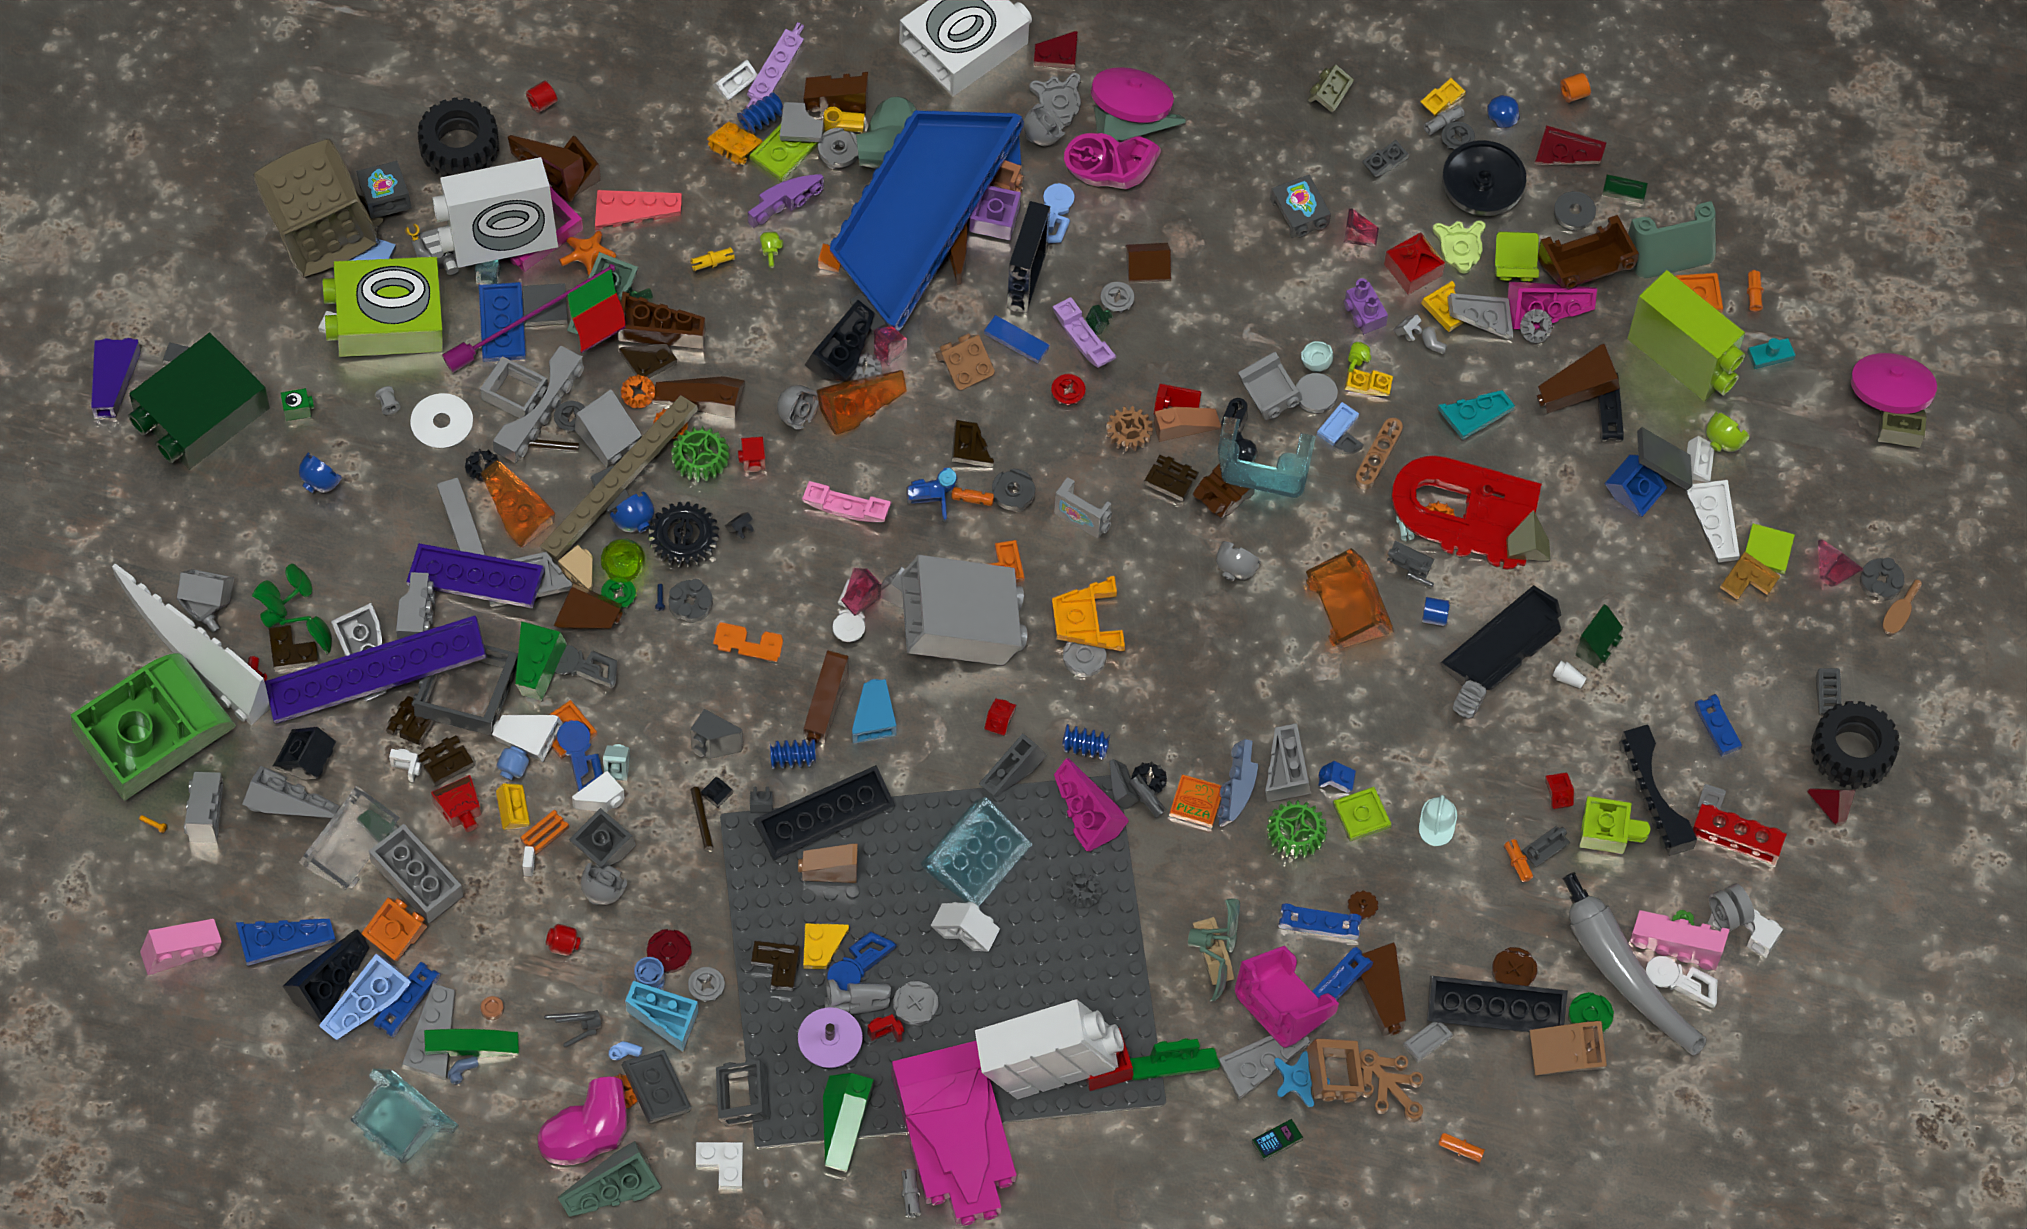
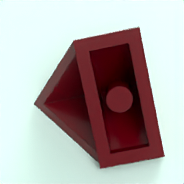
[1807,788,1856,825]

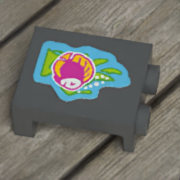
[356,161,412,219]
[1270,174,1331,238]

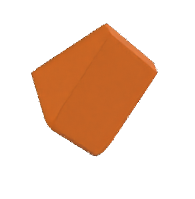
[818,243,841,273]

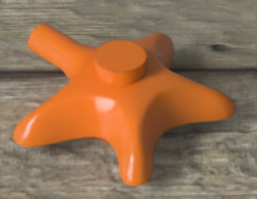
[559,231,616,276]

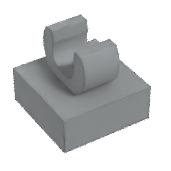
[1393,314,1422,341]
[1698,784,1726,810]

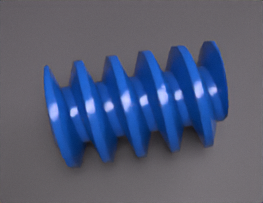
[737,92,783,134]
[1062,724,1110,760]
[770,739,816,769]

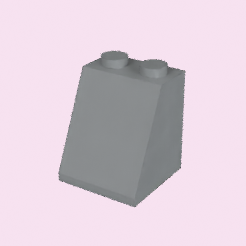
[574,389,642,468]

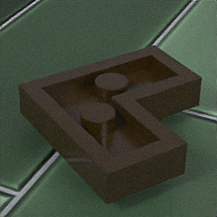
[269,625,318,671]
[751,941,799,991]

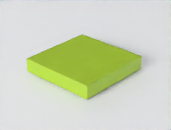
[1745,523,1795,574]
[1333,787,1392,842]

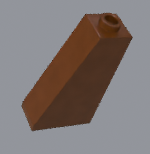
[1536,344,1620,414]
[803,650,848,744]
[1351,942,1406,1036]

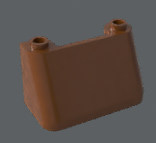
[1538,215,1639,289]

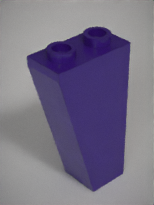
[91,338,141,418]

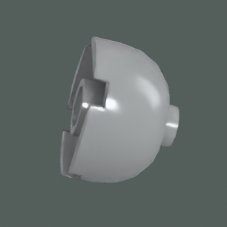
[1023,104,1065,146]
[777,385,819,429]
[1216,541,1261,581]
[581,863,627,905]

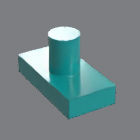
[1747,338,1796,369]

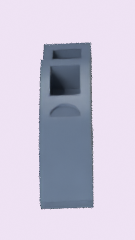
[1218,739,1258,827]

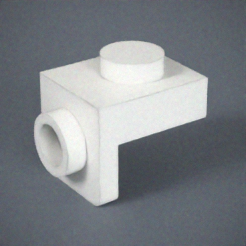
[389,749,422,782]

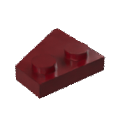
[1034,31,1078,69]

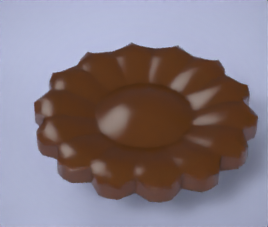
[1348,890,1378,920]

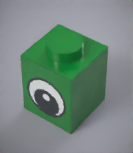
[281,388,314,421]

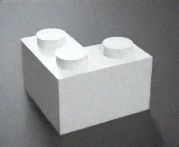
[931,902,1000,951]

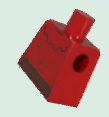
[431,775,481,832]

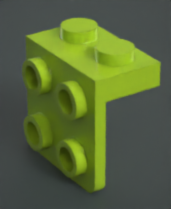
[1494,231,1539,281]

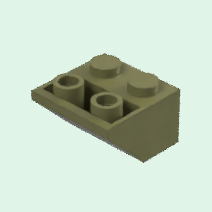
[1878,410,1927,448]

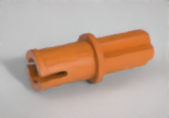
[1747,270,1764,312]
[1504,839,1533,882]
[1439,1133,1485,1163]

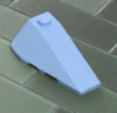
[319,954,412,1040]

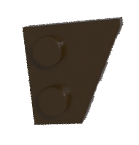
[619,344,677,379]
[952,420,994,468]

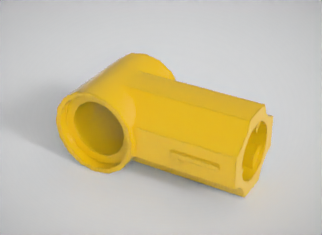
[823,107,864,132]

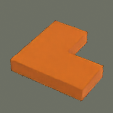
[990,540,1024,583]

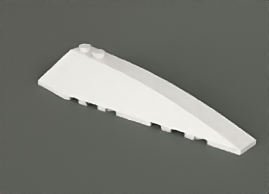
[112,564,270,725]

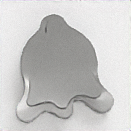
[1030,73,1081,126]

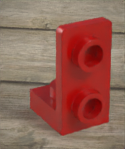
[1153,384,1201,415]

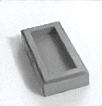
[1403,1022,1453,1063]

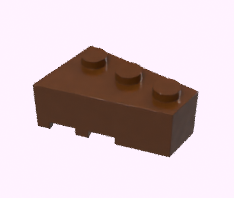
[803,72,868,115]

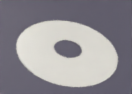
[410,393,473,448]

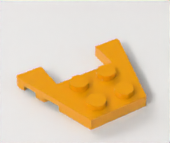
[1052,576,1125,651]

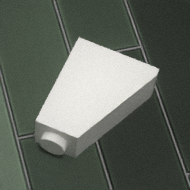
[492,715,563,762]

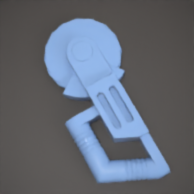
[1043,183,1075,243]

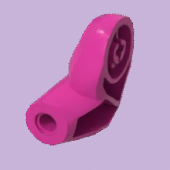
[537,1077,627,1165]

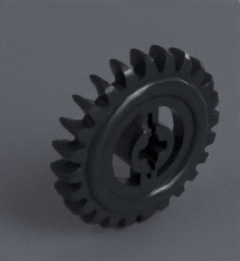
[648,502,719,567]

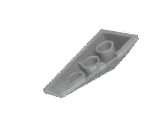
[331,603,387,702]
[242,766,339,818]

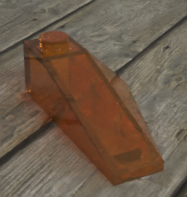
[817,370,907,435]
[481,460,555,549]

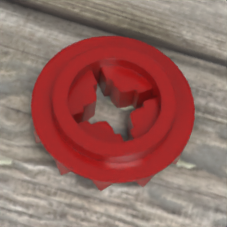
[1051,374,1086,406]

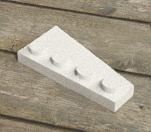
[1685,480,1740,563]

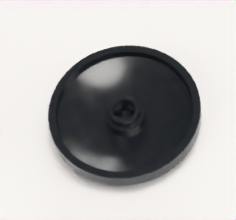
[1442,140,1526,216]

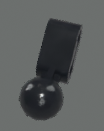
[1221,398,1258,466]

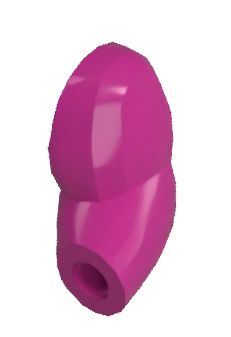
[1064,133,1161,189]

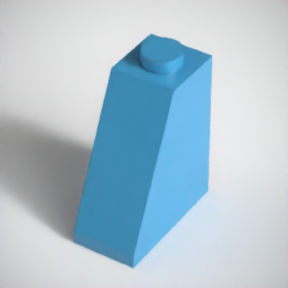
[852,679,896,744]

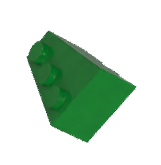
[515,621,567,701]

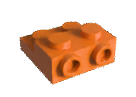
[361,897,427,962]

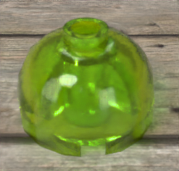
[601,539,646,582]

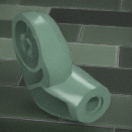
[856,96,917,169]

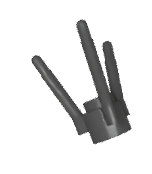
[544,1010,601,1047]

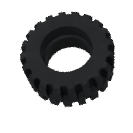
[417,97,499,177]
[1811,701,1900,789]

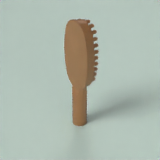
[1883,579,1922,635]

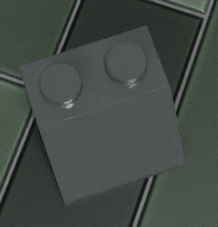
[690,709,743,759]
[569,808,636,869]

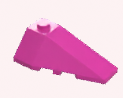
[1054,758,1129,851]

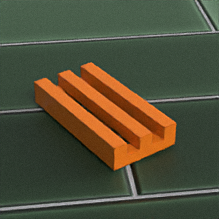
[520,810,569,855]

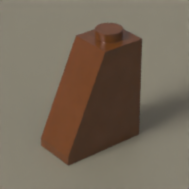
[554,582,623,628]

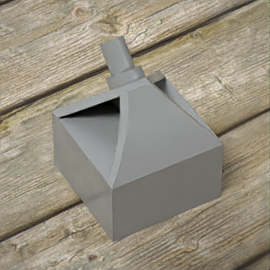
[177,569,234,633]

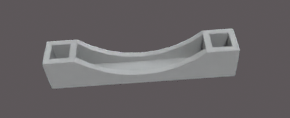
[493,346,584,463]

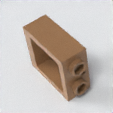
[1307,1039,1365,1103]

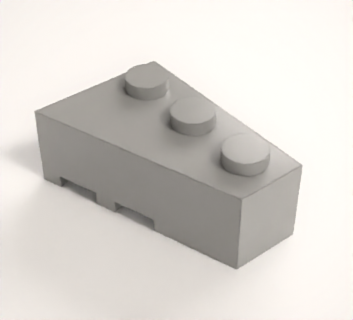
[1265,723,1311,802]
[184,772,223,843]

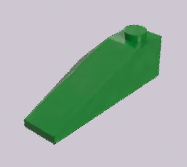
[823,1073,874,1172]

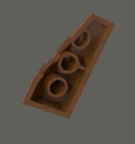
[508,135,585,202]
[652,376,745,419]

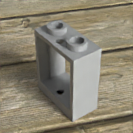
[480,356,548,418]

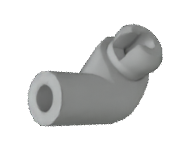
[1422,326,1447,354]

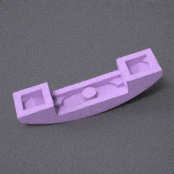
[1053,297,1116,368]

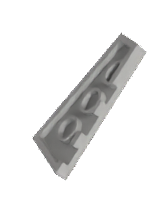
[1218,1035,1310,1100]

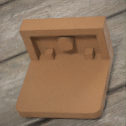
[935,333,995,390]

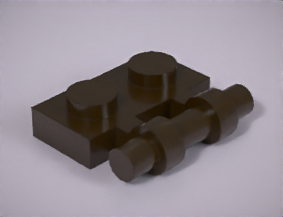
[1144,455,1199,502]
[386,696,434,745]
[418,735,474,786]

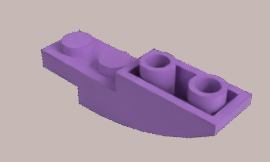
[748,174,824,228]

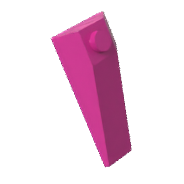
[1508,282,1597,329]

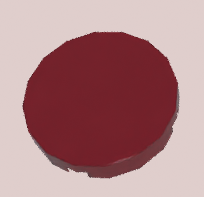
[646,929,692,973]

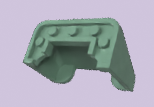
[1628,201,1716,279]

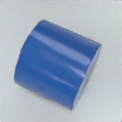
[1422,597,1449,626]

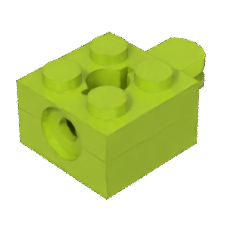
[1579,796,1650,854]

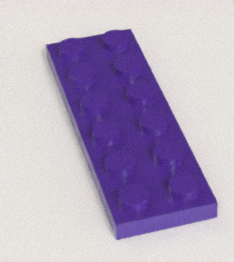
[406,543,545,608]

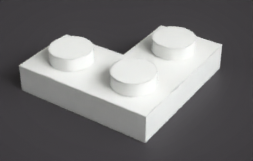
[696,1142,743,1189]

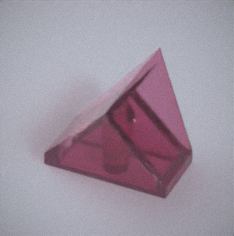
[1344,208,1379,247]
[1818,539,1863,587]
[841,568,881,616]

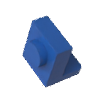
[1318,761,1356,793]

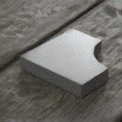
[780,102,824,142]

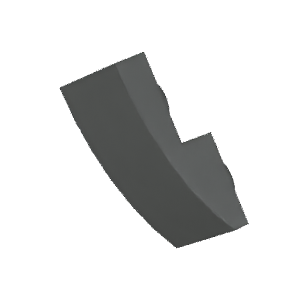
[1362,140,1409,177]

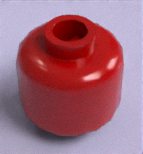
[546,924,581,956]

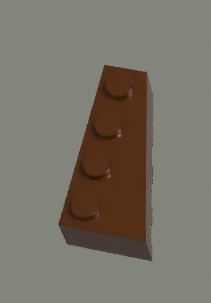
[618,292,706,349]

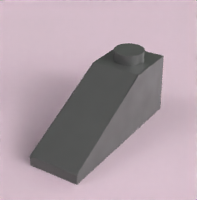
[979,733,1047,797]

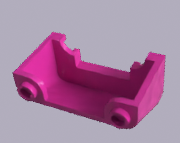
[1235,945,1339,1048]

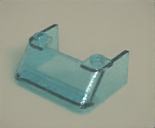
[1218,416,1316,498]

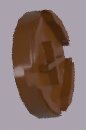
[1492,947,1537,986]

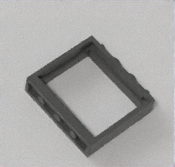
[412,645,518,735]

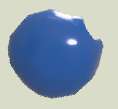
[1487,95,1520,128]

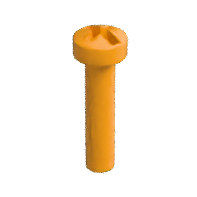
[139,815,167,833]

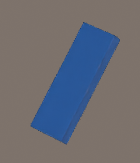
[984,315,1050,364]

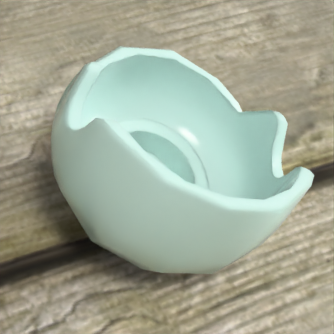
[1301,341,1333,372]

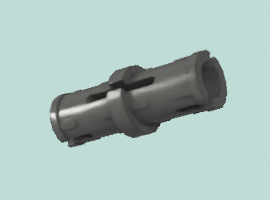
[1128,774,1166,818]

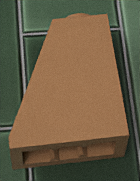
[798,844,858,883]

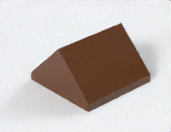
[564,136,601,195]
[1125,243,1171,283]

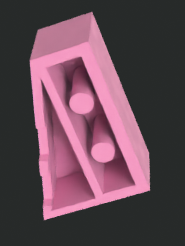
[140,919,222,975]

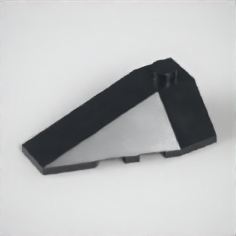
[805,300,874,381]
[283,929,369,1022]

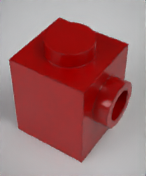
[738,436,765,472]

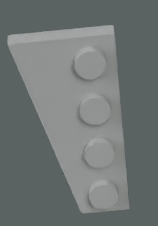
[402,984,455,1080]

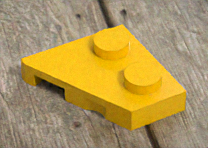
[1421,281,1464,332]

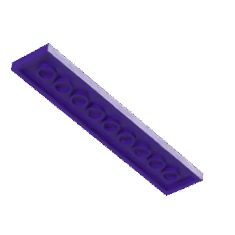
[265,616,487,724]

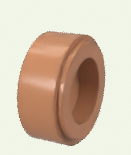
[480,996,504,1020]

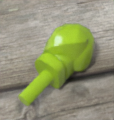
[760,232,783,268]
[1348,342,1372,372]

